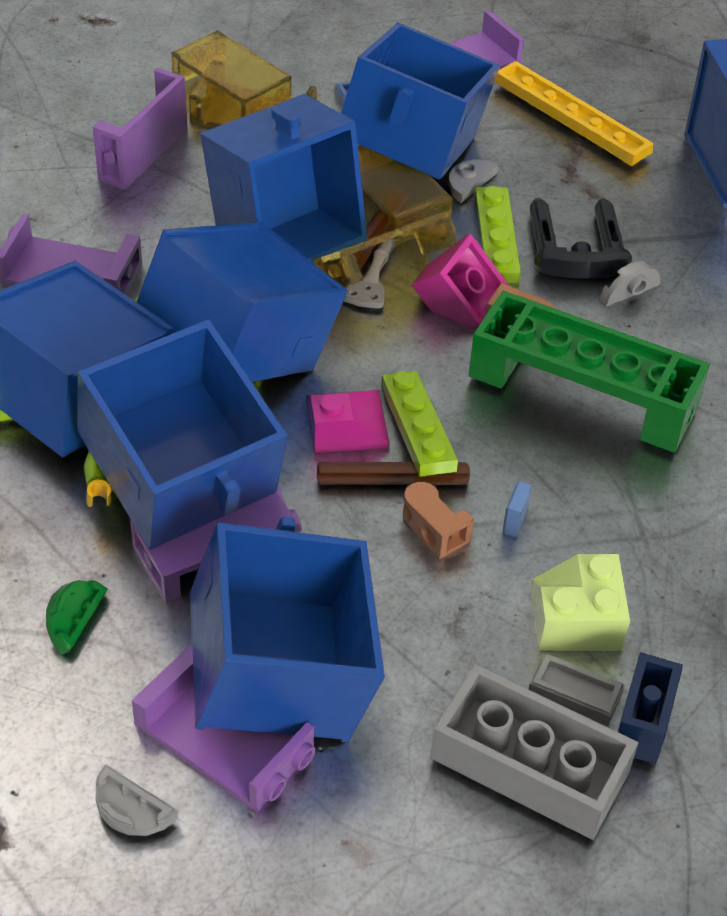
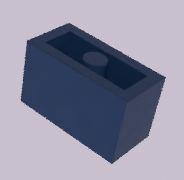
[618,652,683,764]

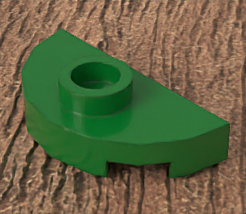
[46,580,108,655]

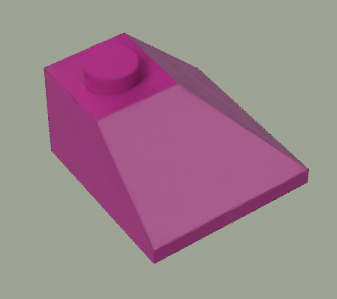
[411,233,509,329]
[306,390,390,454]

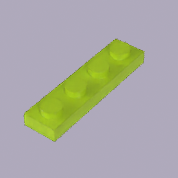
[474,186,521,283]
[381,371,458,477]

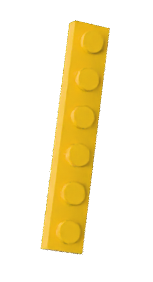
[495,61,654,166]

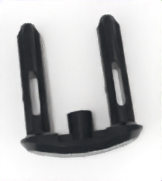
[529,198,632,279]

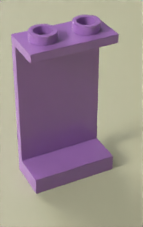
[449,10,524,70]
[93,68,187,190]
[0,214,142,295]
[130,486,302,602]
[132,643,315,812]

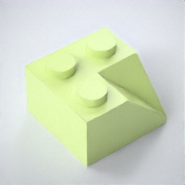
[531,554,630,651]

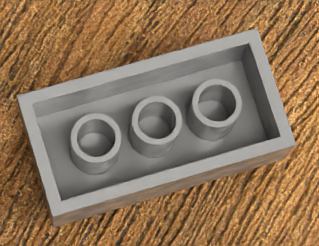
[430,664,639,840]

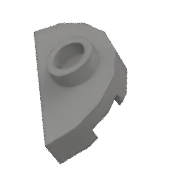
[448,159,499,204]
[599,261,660,307]
[95,764,178,836]

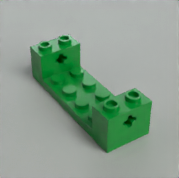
[468,290,710,453]

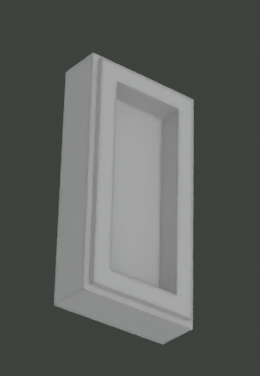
[528,652,625,725]

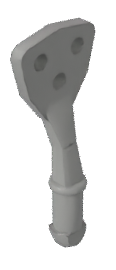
[344,235,396,308]

